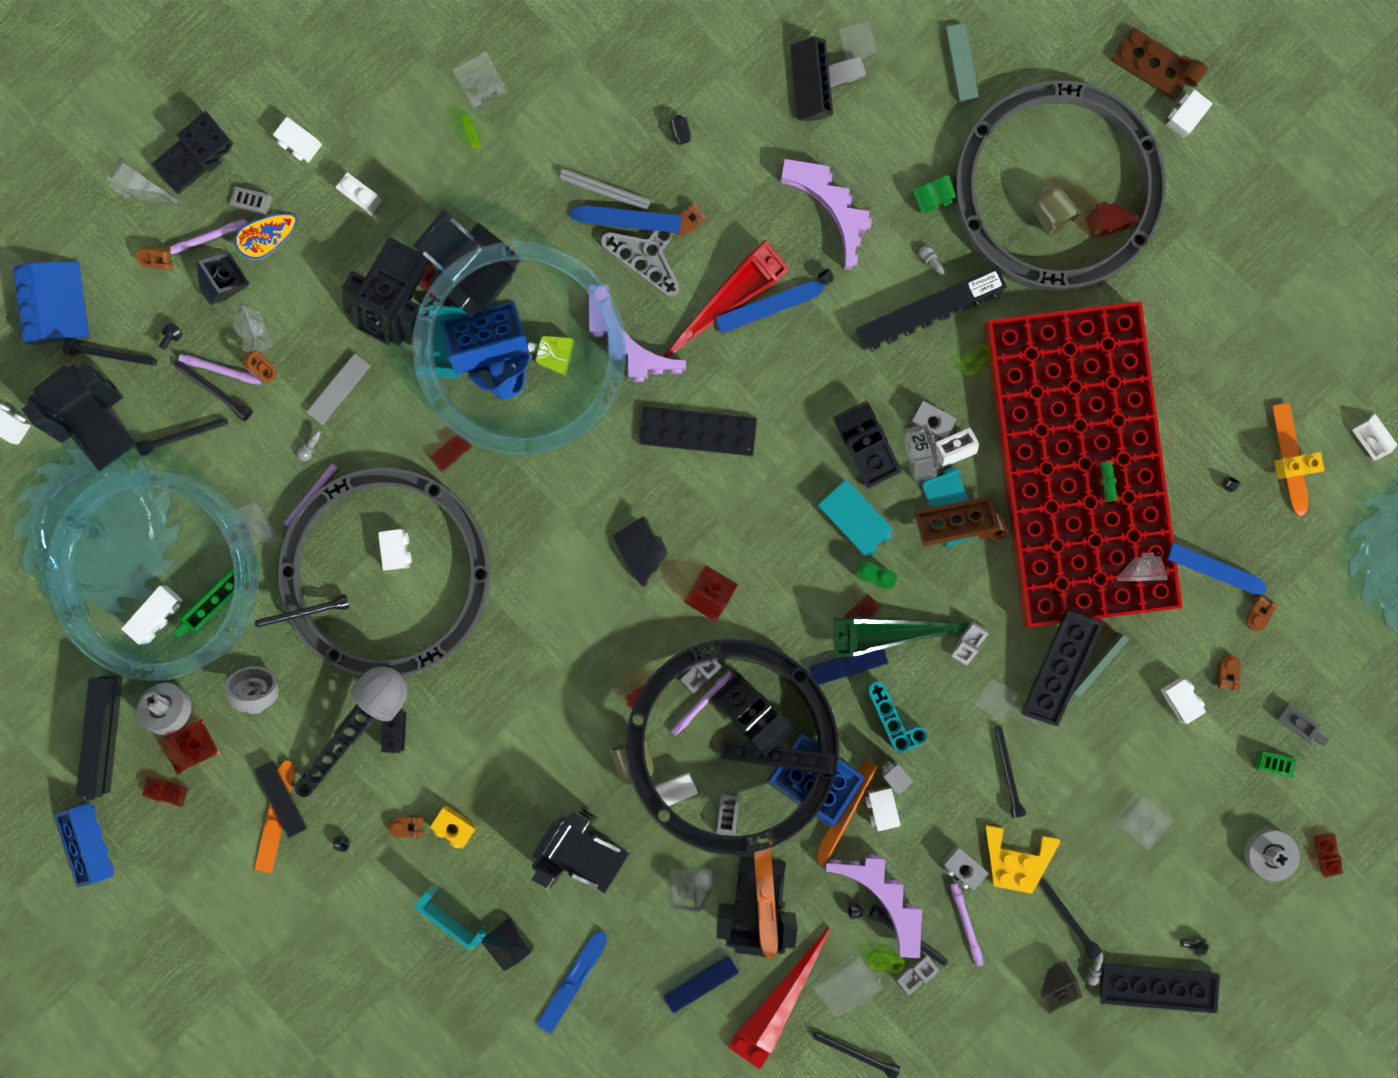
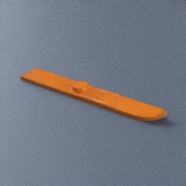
[1272,403,1309,516]
[254,760,295,874]
[817,760,877,866]
[754,846,778,959]

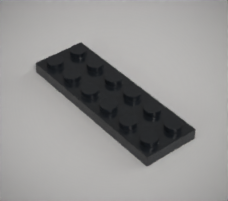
[639,406,757,457]
[1021,608,1104,727]
[1099,963,1220,1013]

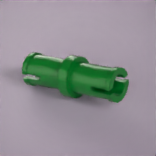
[1100,461,1118,502]

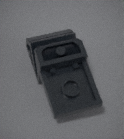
[152,111,234,195]
[832,400,902,489]
[711,672,793,756]

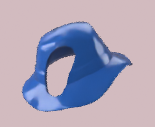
[469,354,532,399]

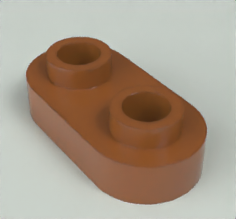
[243,351,276,383]

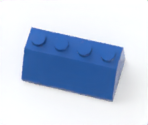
[54,802,114,887]

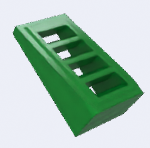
[1254,750,1297,778]

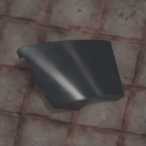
[613,516,668,587]

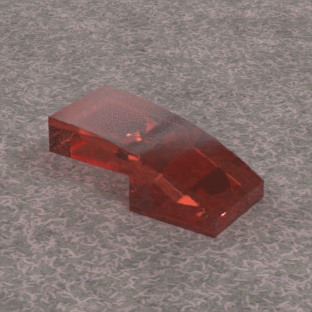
[429,432,472,473]

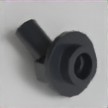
[158,324,182,350]
[1180,937,1209,957]

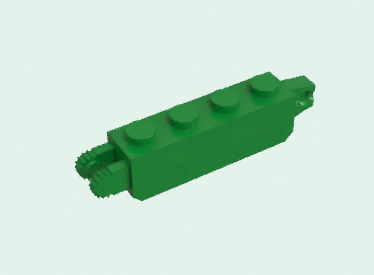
[173,554,260,638]

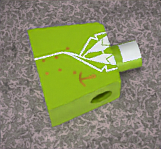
[528,336,574,376]

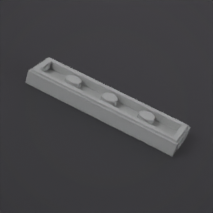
[307,353,371,425]

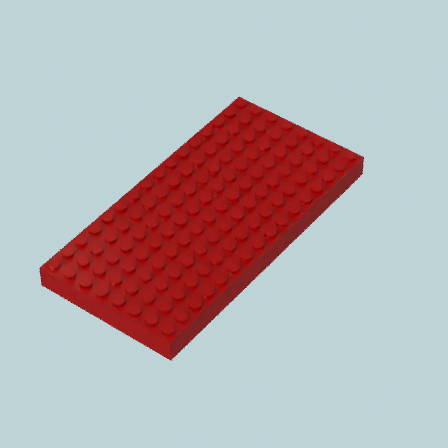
[984,301,1183,628]

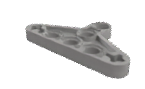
[601,231,679,297]

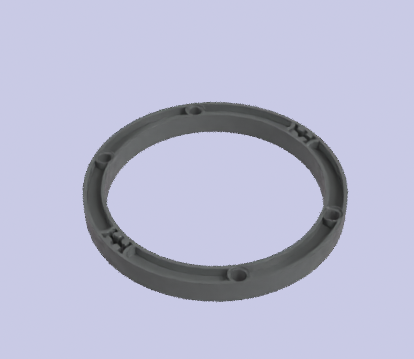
[954,80,1166,292]
[278,468,491,676]

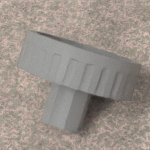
[225,666,279,714]
[137,682,191,735]
[1244,828,1300,881]

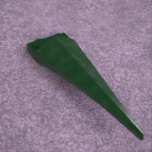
[833,616,984,657]

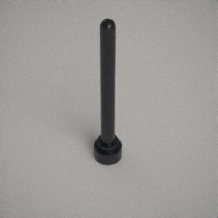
[63,339,157,366]
[175,361,253,422]
[136,418,228,456]
[254,594,349,627]
[995,725,1027,818]
[1039,877,1102,959]
[868,905,948,966]
[812,1032,901,1078]

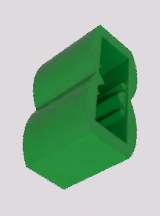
[912,175,957,215]
[855,562,898,589]

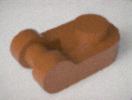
[676,203,707,236]
[136,246,173,270]
[1246,595,1278,631]
[1217,655,1241,691]
[389,816,424,838]

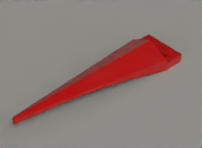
[663,240,789,358]
[727,927,830,1069]

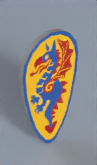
[235,214,297,260]

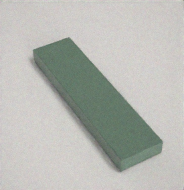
[946,23,979,102]
[1072,632,1129,697]

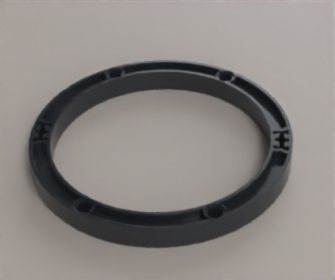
[625,639,839,855]

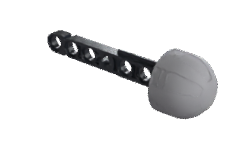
[295,667,407,797]

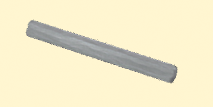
[560,169,650,210]

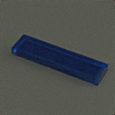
[809,649,888,685]
[663,955,739,1014]

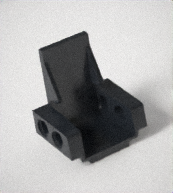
[413,209,521,318]
[342,237,429,346]
[22,362,137,471]
[531,807,630,893]
[716,856,798,957]

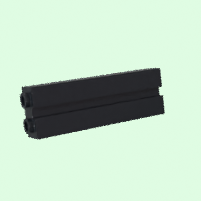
[76,676,123,800]

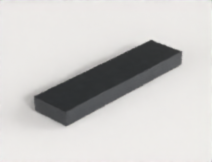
[254,760,308,838]

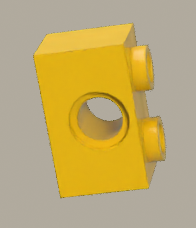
[1274,452,1324,479]
[430,805,478,849]

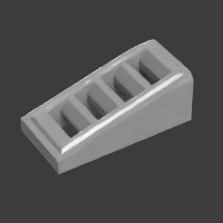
[229,187,272,216]
[716,794,740,836]

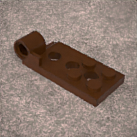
[1111,27,1208,101]
[914,496,1009,546]

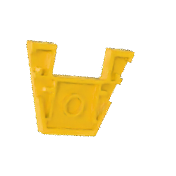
[985,825,1060,893]

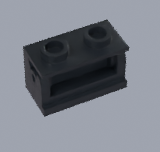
[381,712,407,753]

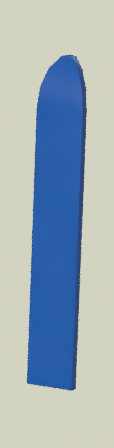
[569,206,682,233]
[716,282,824,334]
[1167,543,1266,594]
[537,931,607,1034]

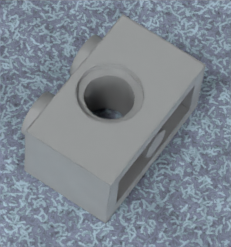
[910,401,957,441]
[879,760,913,794]
[942,845,989,891]

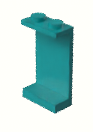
[420,302,467,379]
[921,467,977,548]
[817,479,893,556]
[414,884,487,951]

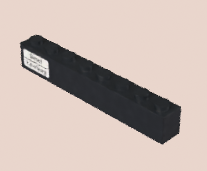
[855,266,1007,352]

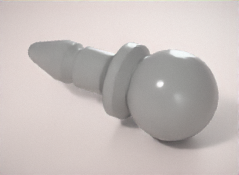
[918,245,944,274]
[297,430,321,462]
[1085,953,1103,986]

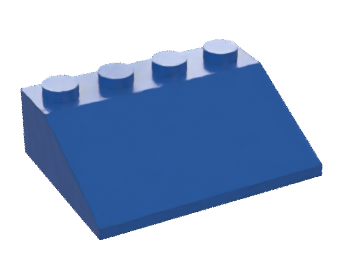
[13,261,90,345]
[440,301,530,374]
[766,733,865,827]

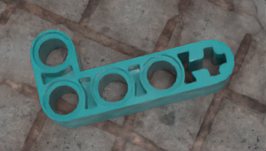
[867,681,928,753]

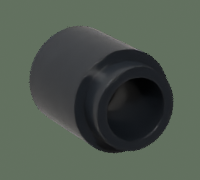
[669,115,692,145]

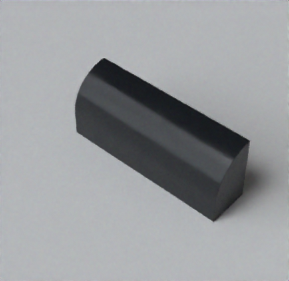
[790,36,833,121]

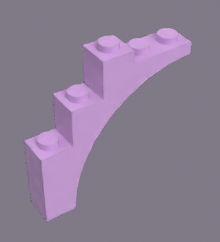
[781,159,872,270]
[589,285,686,382]
[824,854,922,958]

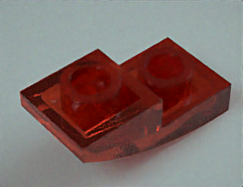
[843,594,881,618]
[142,777,188,807]
[1314,833,1343,878]

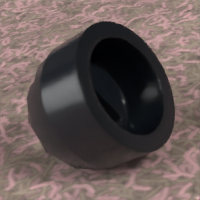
[817,268,834,285]
[1223,476,1241,492]
[333,836,350,852]
[848,903,863,919]

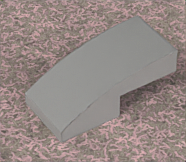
[829,57,866,87]
[951,621,989,665]
[679,653,722,694]
[895,955,939,996]

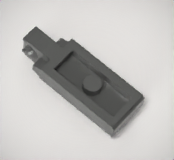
[1275,703,1329,746]

